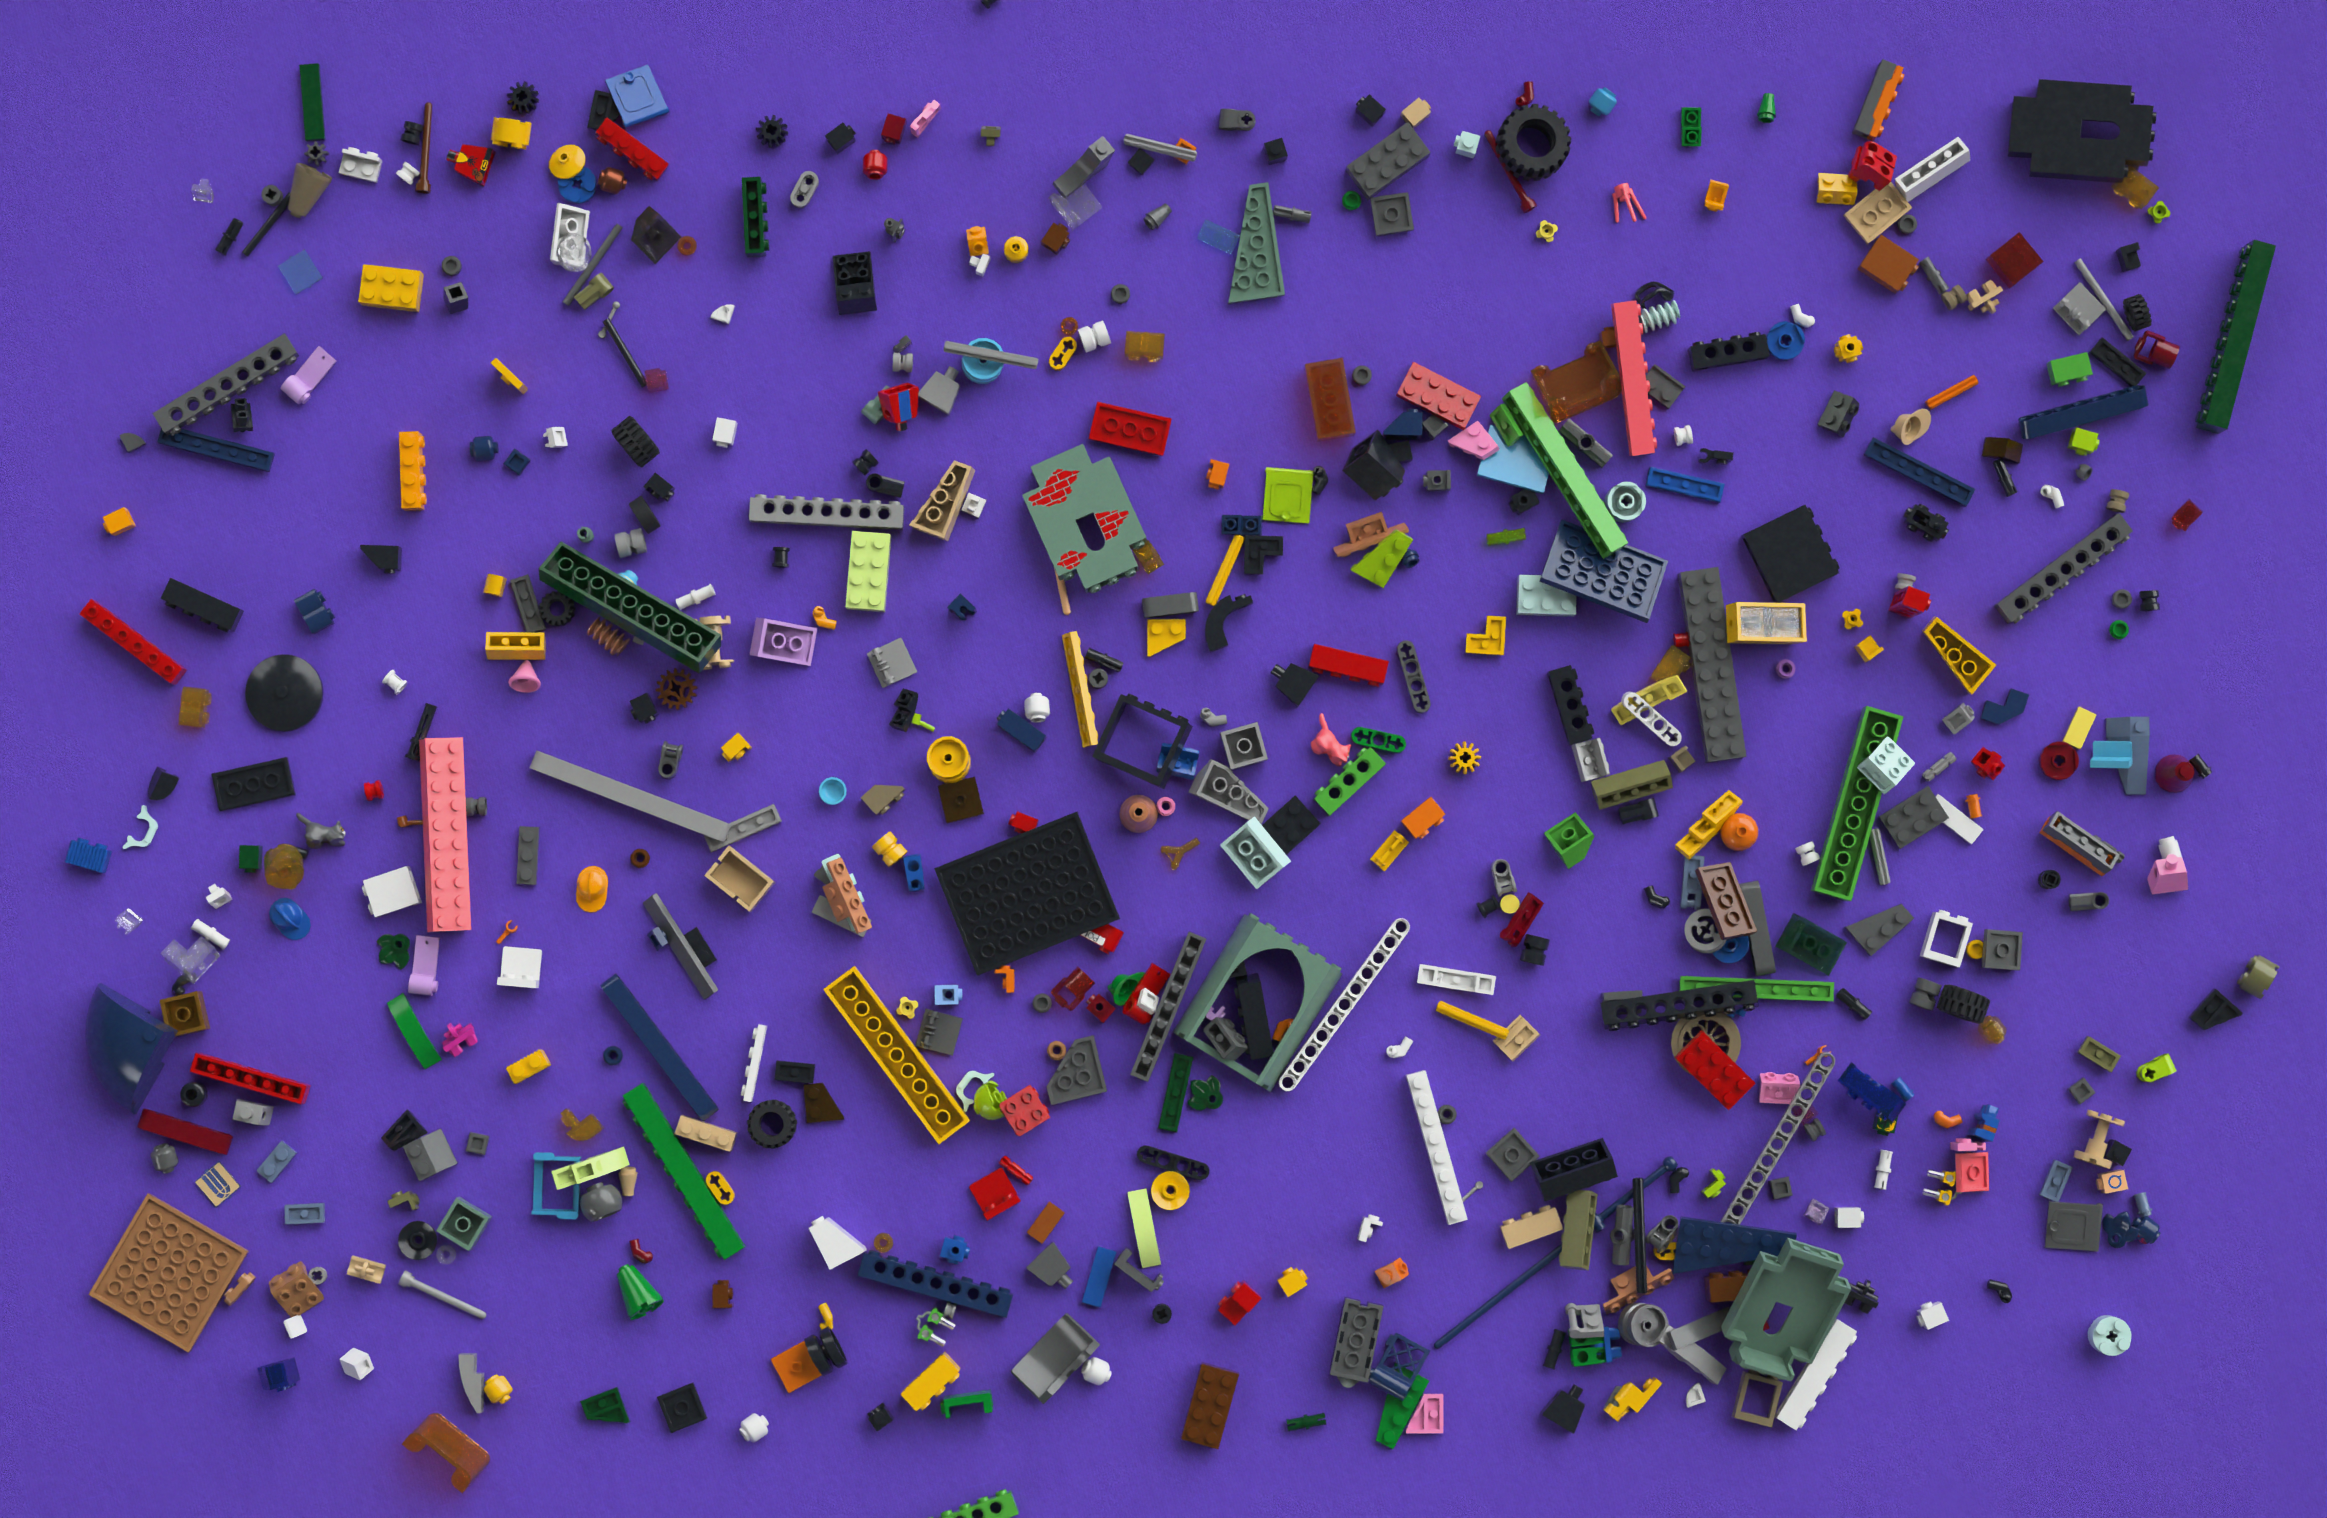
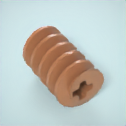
[587,617,630,656]

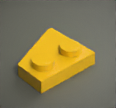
[1147,619,1186,657]

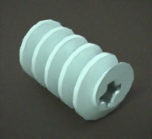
[1638,300,1680,333]

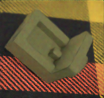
[387,1190,420,1210]

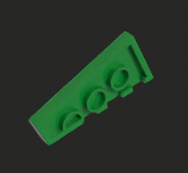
[1376,1362,1429,1449]

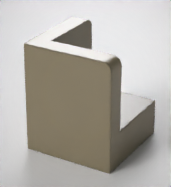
[1668,745,1695,773]

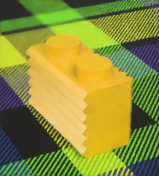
[506,1049,551,1084]

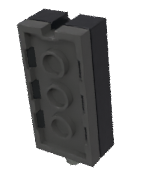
[1329,1297,1384,1388]

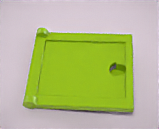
[1263,467,1314,524]

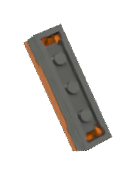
[1852,59,1905,141]
[2039,811,2120,876]

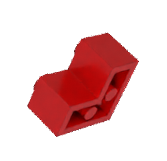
[1218,1280,1262,1326]

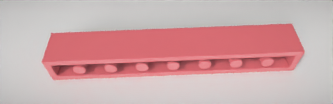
[1611,300,1657,456]

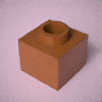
[1599,327,1616,349]

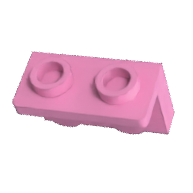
[1759,1072,1800,1104]

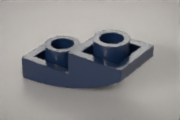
[1222,515,1263,536]

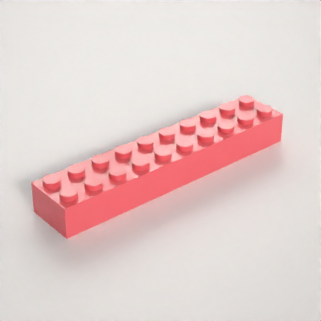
[419,737,471,932]

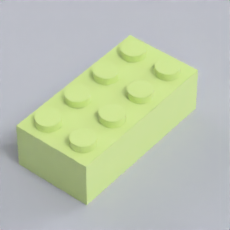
[845,531,892,612]

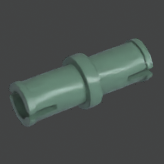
[577,527,594,543]

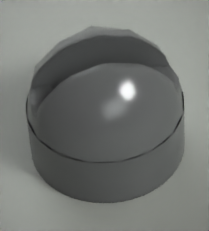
[2076,464,2093,481]

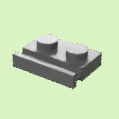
[1646,364,1686,409]

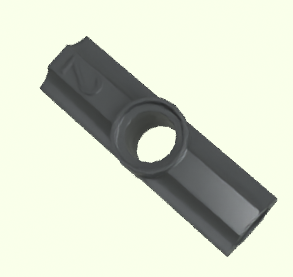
[1558,418,1613,468]
[1610,1205,1635,1265]

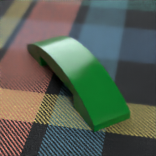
[387,993,442,1069]

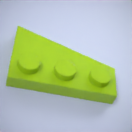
[1350,529,1413,588]

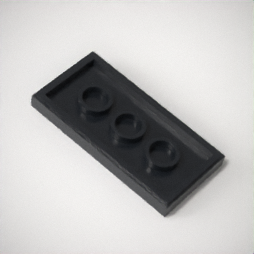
[211,757,296,811]

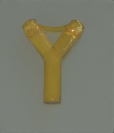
[1161,837,1200,870]

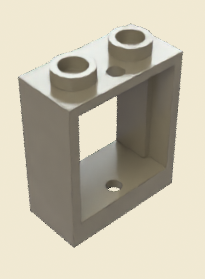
[1732,1369,1783,1428]

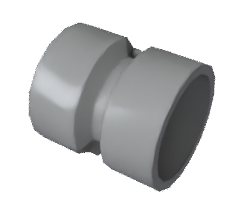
[615,528,647,558]

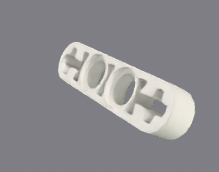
[1621,691,1682,746]

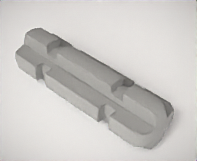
[1922,752,1956,782]

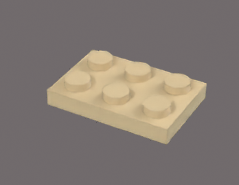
[1843,182,1912,245]

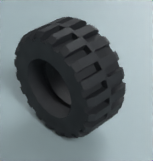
[1495,104,1571,181]

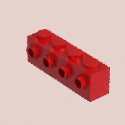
[595,117,669,181]

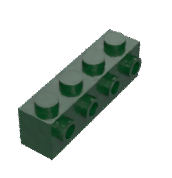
[742,177,769,257]

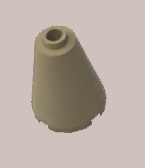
[288,163,332,218]

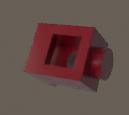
[1086,994,1116,1023]

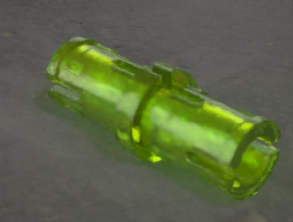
[1486,528,1526,546]

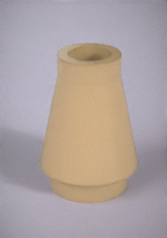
[618,1167,638,1196]

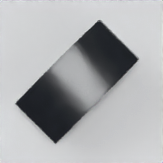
[889,688,918,732]

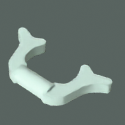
[123,805,158,849]
[956,1071,994,1112]

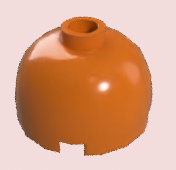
[1720,813,1758,851]

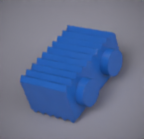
[65,837,112,873]

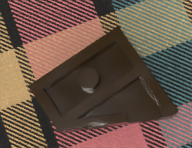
[803,1083,844,1123]

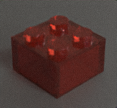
[1986,232,2044,289]

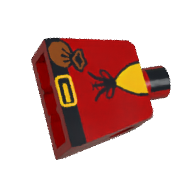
[447,144,496,186]

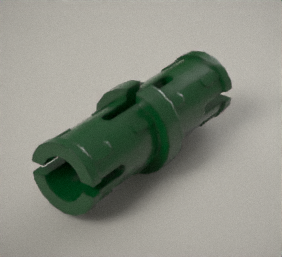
[1286,1412,1327,1432]

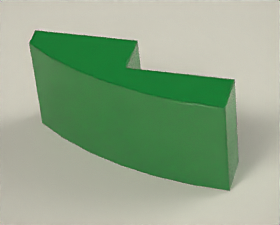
[1681,107,1702,146]

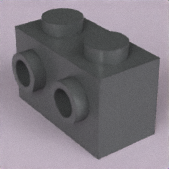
[1203,1017,1248,1061]

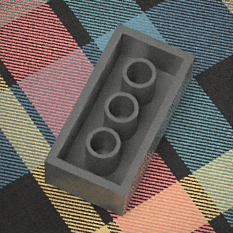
[1345,122,1431,201]

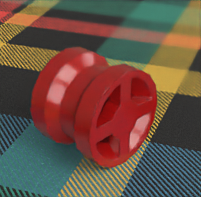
[364,780,384,802]

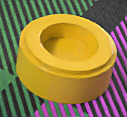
[1966,940,1983,959]

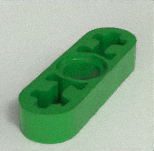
[1351,727,1406,753]

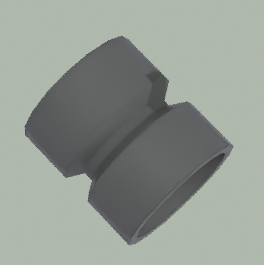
[1909,977,1942,1011]

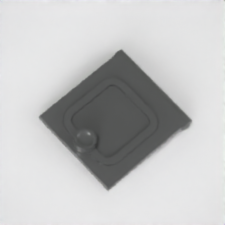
[2045,1201,2103,1252]

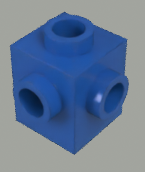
[940,1235,970,1264]

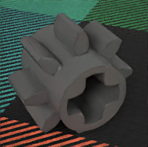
[304,141,330,166]

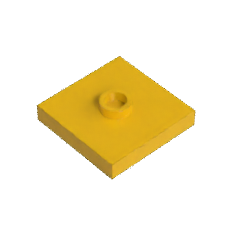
[491,358,528,395]

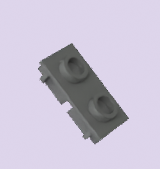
[884,218,906,242]

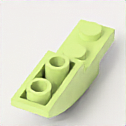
[551,1146,630,1190]

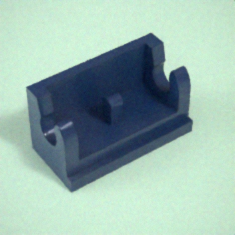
[947,593,977,621]

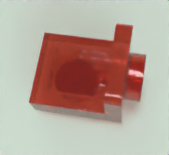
[2171,499,2203,531]

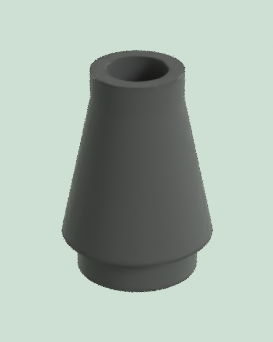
[1143,203,1172,230]

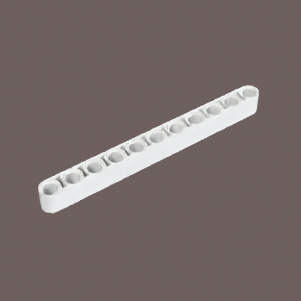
[1279,918,1410,1091]

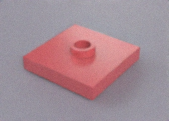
[1955,1152,1989,1192]

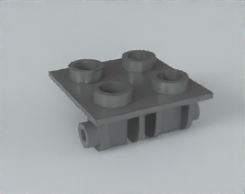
[916,1009,963,1056]

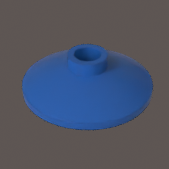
[1711,931,1749,964]

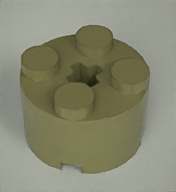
[2237,955,2280,999]

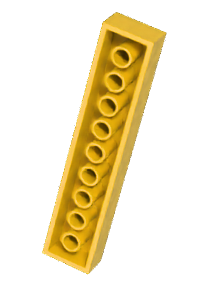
[823,966,971,1144]

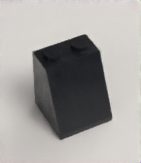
[1343,430,1405,500]

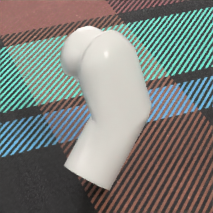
[1790,304,1815,328]
[1386,1036,1413,1058]

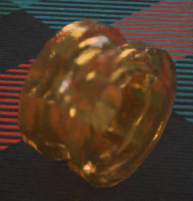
[1061,317,1078,335]

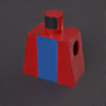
[878,383,919,431]

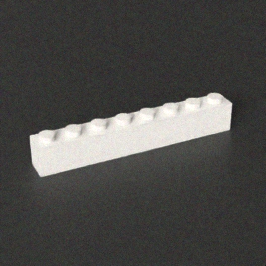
[1406,1070,1468,1225]

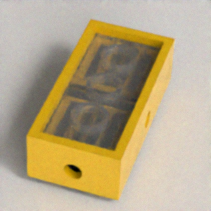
[1726,602,1807,644]

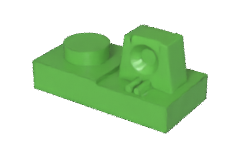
[1489,403,1524,446]

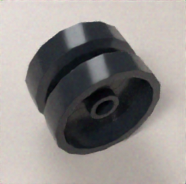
[804,1326,848,1376]

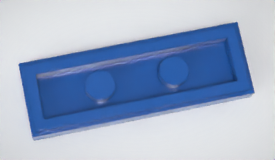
[1082,1246,1117,1307]

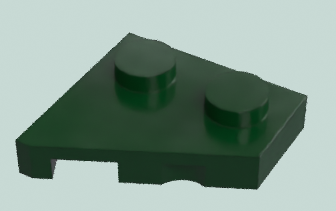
[580,1387,631,1423]

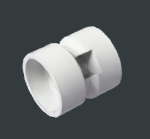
[1078,320,1111,353]

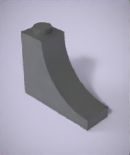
[1052,136,1115,199]

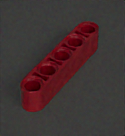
[137,1108,233,1155]

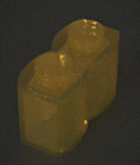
[179,687,212,728]

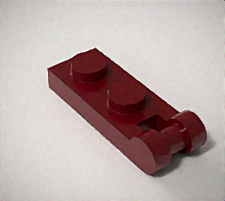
[1500,892,1544,947]

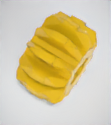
[1448,741,1481,774]

